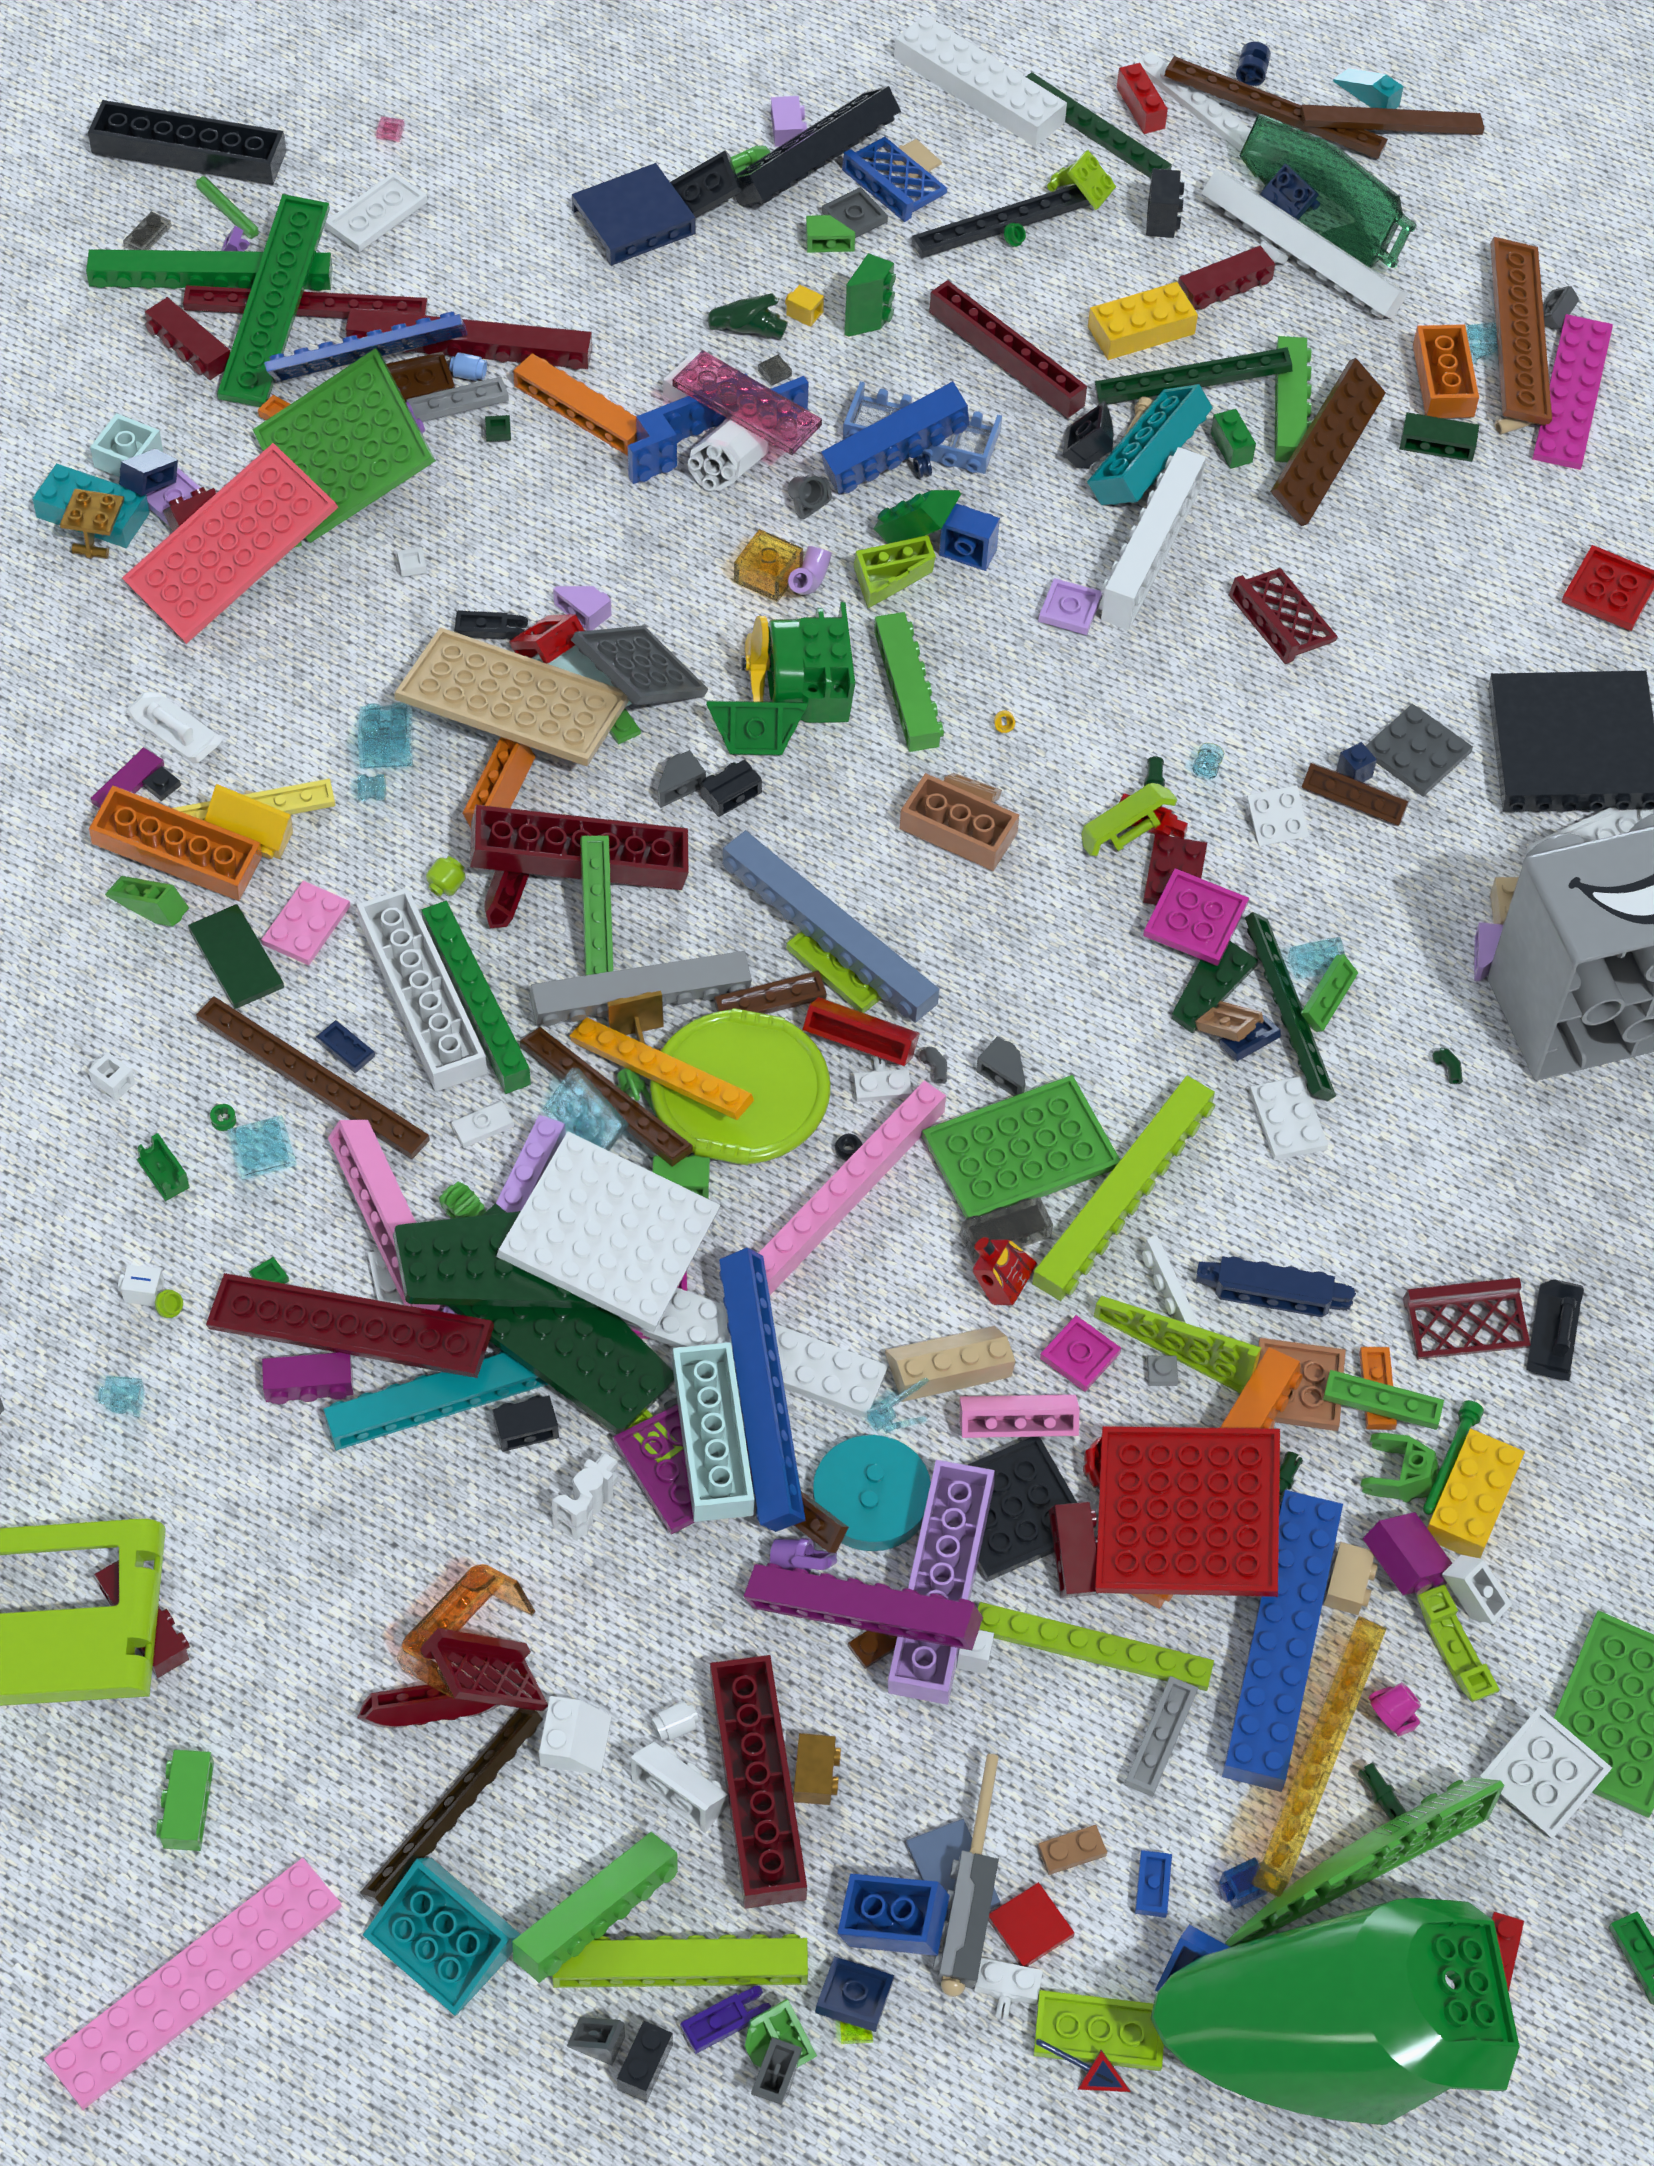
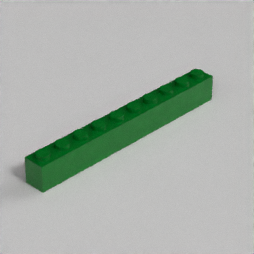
[86,249,333,291]

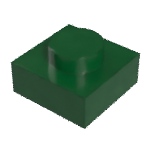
[485,415,511,442]

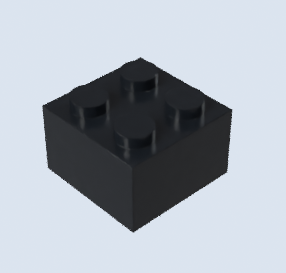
[1146,168,1185,238]

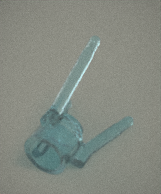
[866,1378,929,1434]

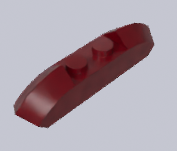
[484,870,529,928]
[357,1675,511,1728]

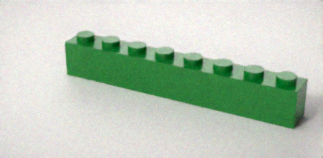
[421,900,531,1094]

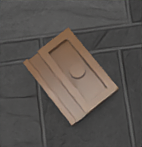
[944,773,1002,802]
[1195,1001,1264,1042]

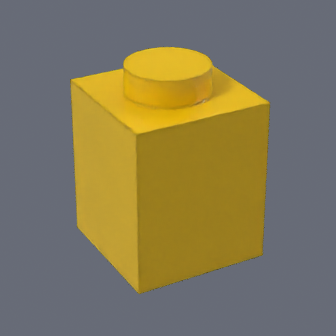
[785,284,824,327]

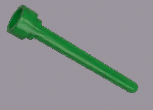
[1423,1400,1484,1515]

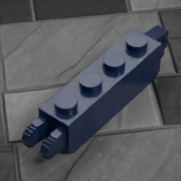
[1196,1256,1356,1318]

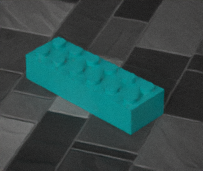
[1087,384,1213,505]

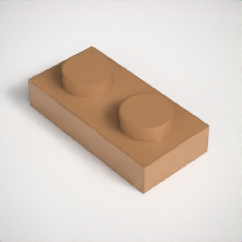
[1038,1825,1107,1875]

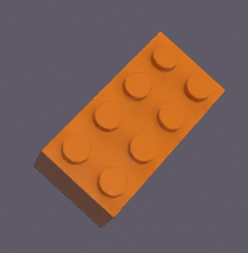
[1413,324,1479,418]

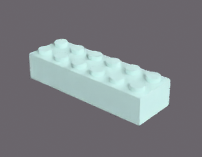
[672,1342,754,1522]

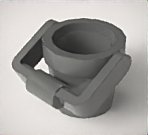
[788,475,832,519]

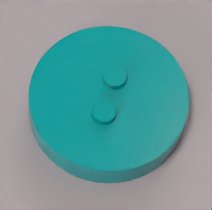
[813,1435,931,1551]

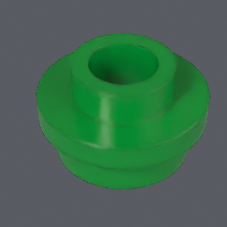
[1004,223,1026,247]

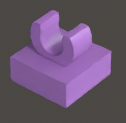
[221,226,250,251]

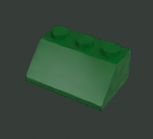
[844,253,896,337]
[873,490,962,544]

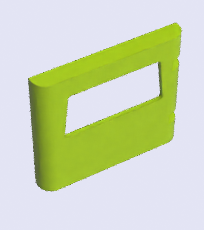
[0,1519,166,1706]

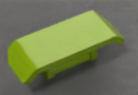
[1081,783,1178,856]

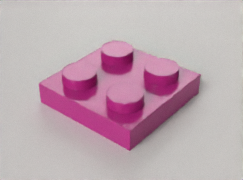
[1040,1315,1121,1392]

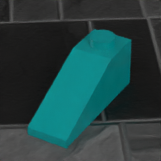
[1333,68,1404,109]

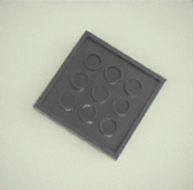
[571,625,708,705]

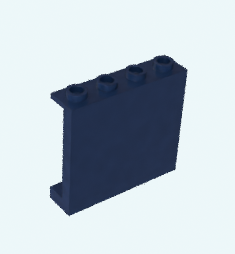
[572,163,696,266]

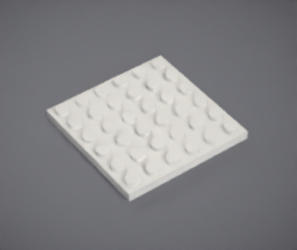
[496,1132,721,1332]

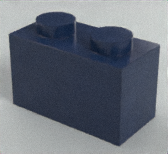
[119,449,178,496]

